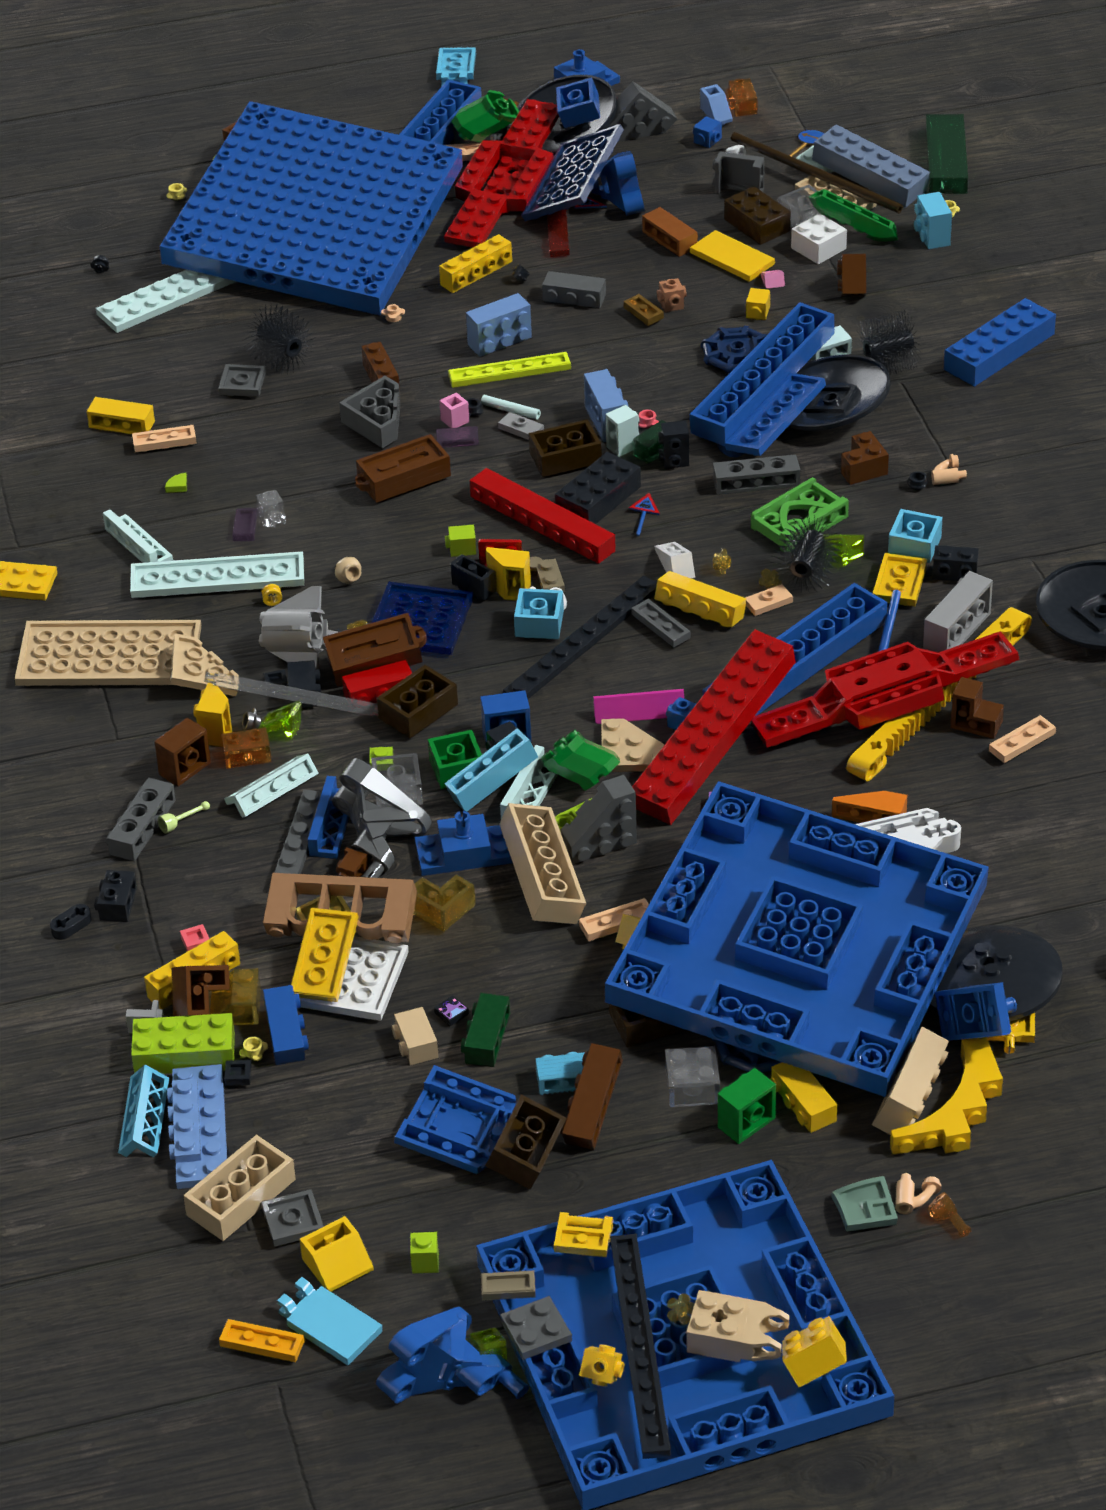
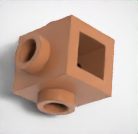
[657,278,687,312]

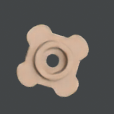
[381,304,405,322]

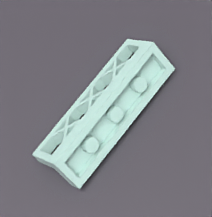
[103,509,173,563]
[500,745,558,819]
[224,753,319,817]

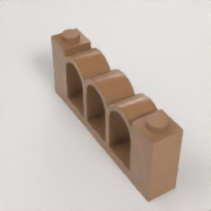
[263,873,417,944]

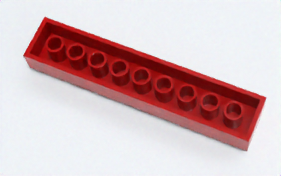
[632,629,796,825]

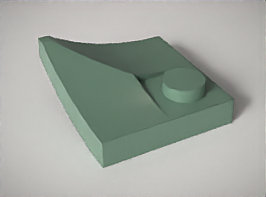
[831,1176,898,1231]

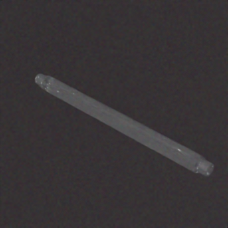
[204,672,378,716]

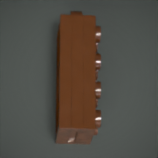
[355,434,451,503]
[323,613,427,687]

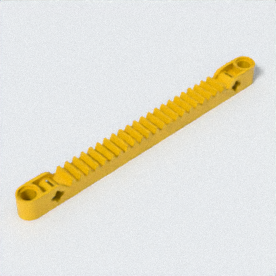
[846,607,1032,781]

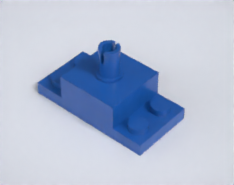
[541,49,620,86]
[415,811,513,876]
[935,982,1017,1041]

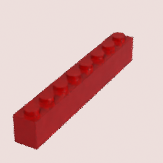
[470,468,616,564]

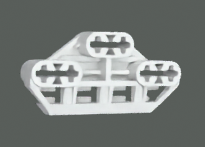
[855,808,961,853]

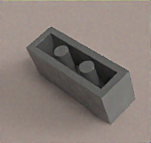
[542,271,606,308]

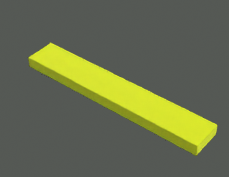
[448,352,571,388]

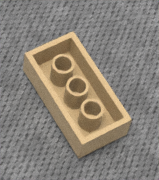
[872,1027,949,1135]
[183,1135,296,1241]

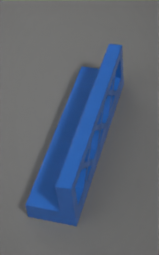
[308,776,349,859]

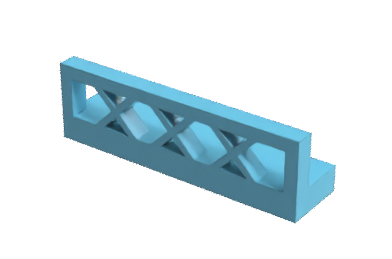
[118,1065,169,1157]

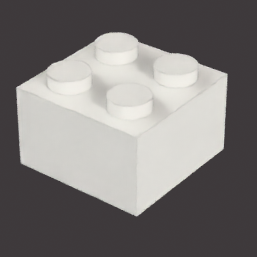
[791,213,847,264]

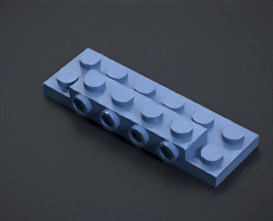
[167,1064,227,1189]

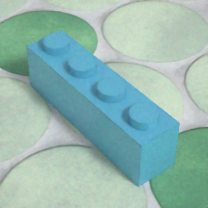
[444,728,538,811]

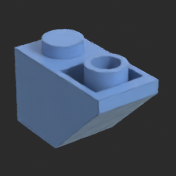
[700,84,733,125]

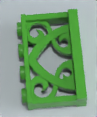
[751,477,849,552]

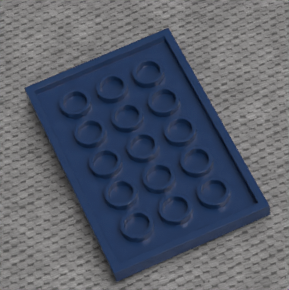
[521,124,624,221]

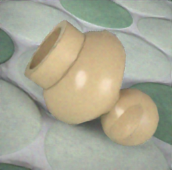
[335,557,361,584]

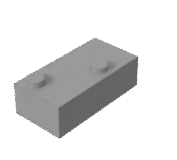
[923,571,993,652]

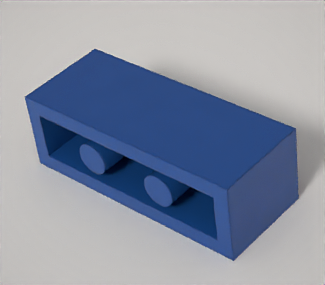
[263,985,309,1065]

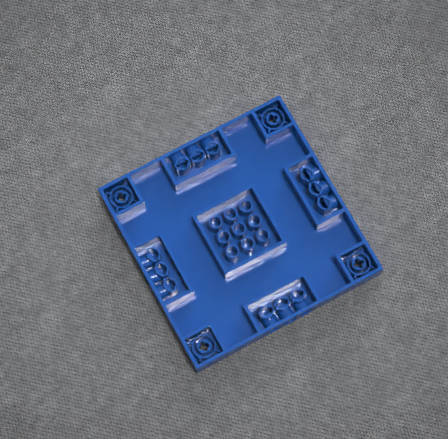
[160,101,463,316]
[605,781,989,1097]
[476,1160,894,1510]

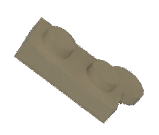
[530,556,565,592]

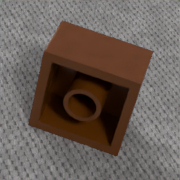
[154,718,211,787]

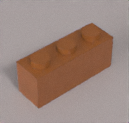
[642,207,698,257]

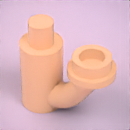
[931,454,967,485]
[895,1173,941,1214]

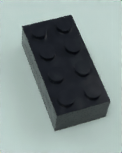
[555,452,641,524]

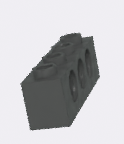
[713,454,800,495]
[106,778,176,861]

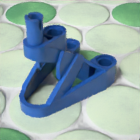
[591,151,645,216]
[376,1307,529,1403]

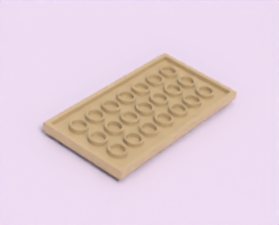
[15,620,201,686]

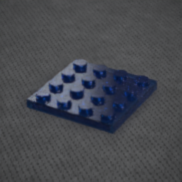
[372,581,473,655]

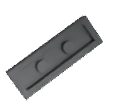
[631,599,691,647]

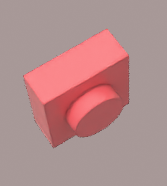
[180,924,209,952]

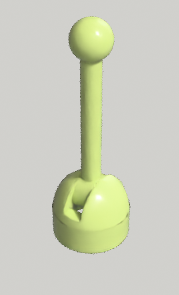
[158,801,210,834]

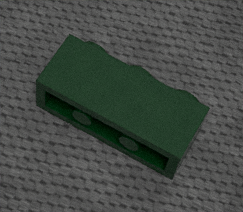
[461,993,510,1067]

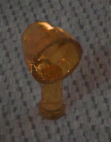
[928,1192,971,1237]

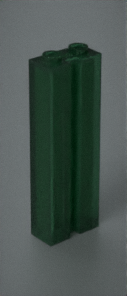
[925,114,968,194]

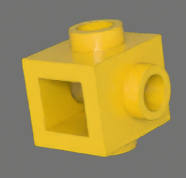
[579,1345,624,1387]

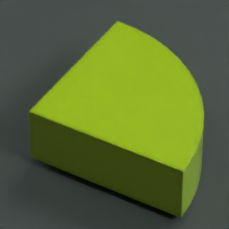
[165,473,187,493]

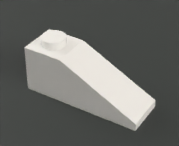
[655,542,695,578]

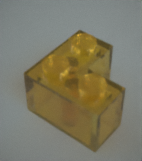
[413,874,476,932]

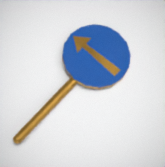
[789,130,824,157]

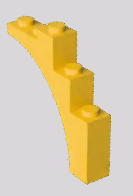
[890,1037,1003,1155]

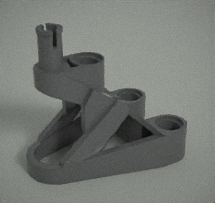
[332,758,432,878]

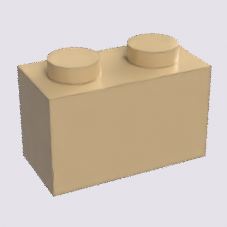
[392,1007,438,1065]

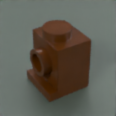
[336,847,368,877]

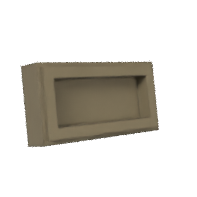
[481,1270,536,1300]

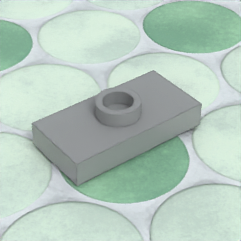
[498,412,544,440]

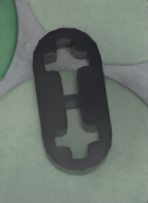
[50,904,92,940]

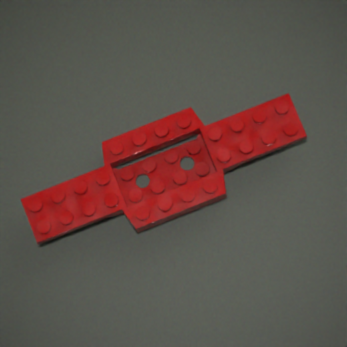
[444,99,560,248]
[751,631,1019,748]

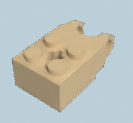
[687,1290,789,1362]

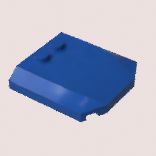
[394,1065,516,1174]

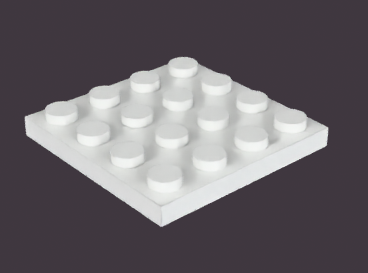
[300,936,409,1021]

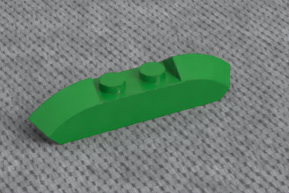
[809,189,898,241]

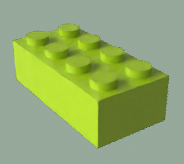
[132,1013,235,1074]

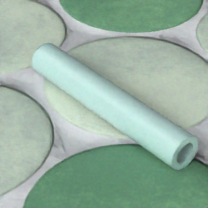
[481,395,541,420]

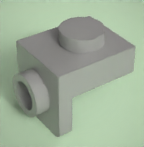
[126,1000,164,1033]

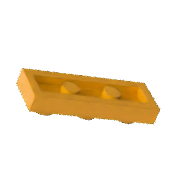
[219,1319,304,1362]

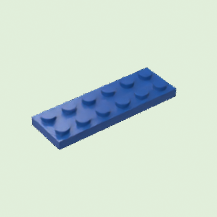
[724,373,826,456]

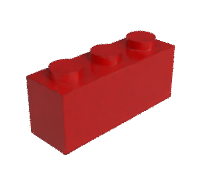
[342,660,412,710]

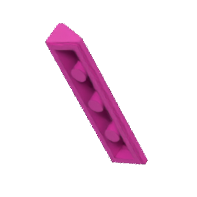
[593,689,684,724]

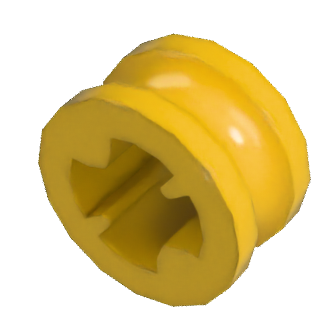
[262,584,282,606]

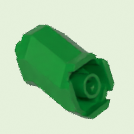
[451,90,519,143]
[540,729,620,791]

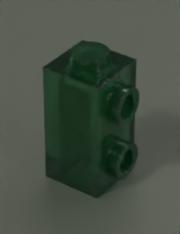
[633,420,666,464]

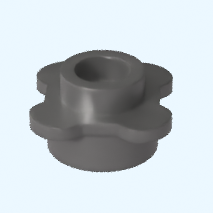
[242,708,261,735]

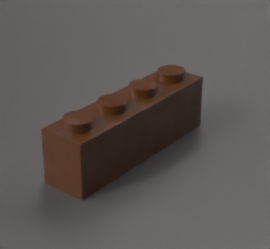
[560,1043,623,1150]

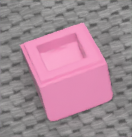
[761,270,785,288]

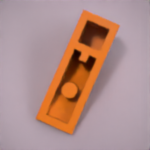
[832,791,907,823]

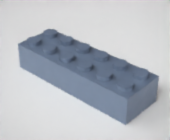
[812,125,930,208]

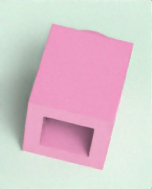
[440,392,469,430]

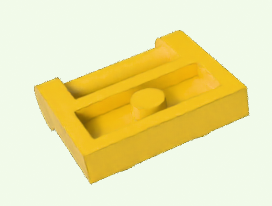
[554,1212,613,1257]

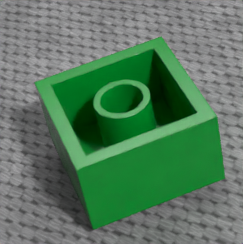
[428,730,482,789]
[718,1068,776,1144]

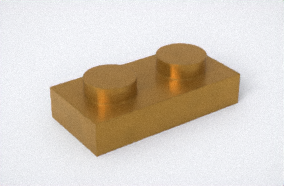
[623,294,664,326]

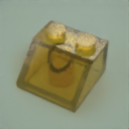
[210,968,261,1025]

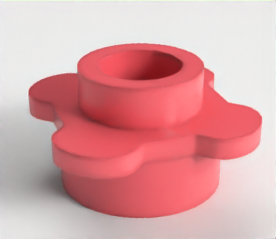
[638,410,659,428]

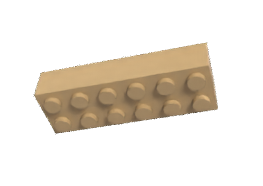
[499,803,586,924]

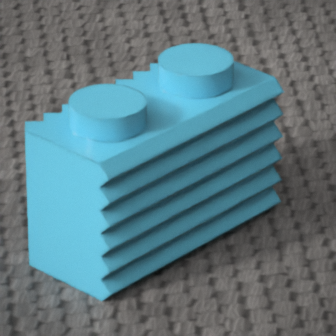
[535,1052,585,1095]

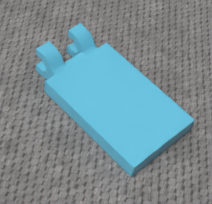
[436,48,476,87]
[277,1277,383,1365]

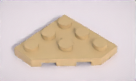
[170,634,239,696]
[601,719,664,772]

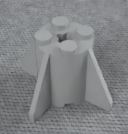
[259,586,338,669]

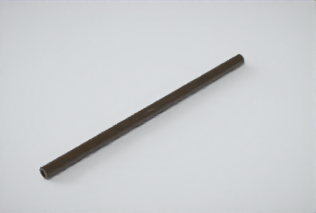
[731,132,903,214]

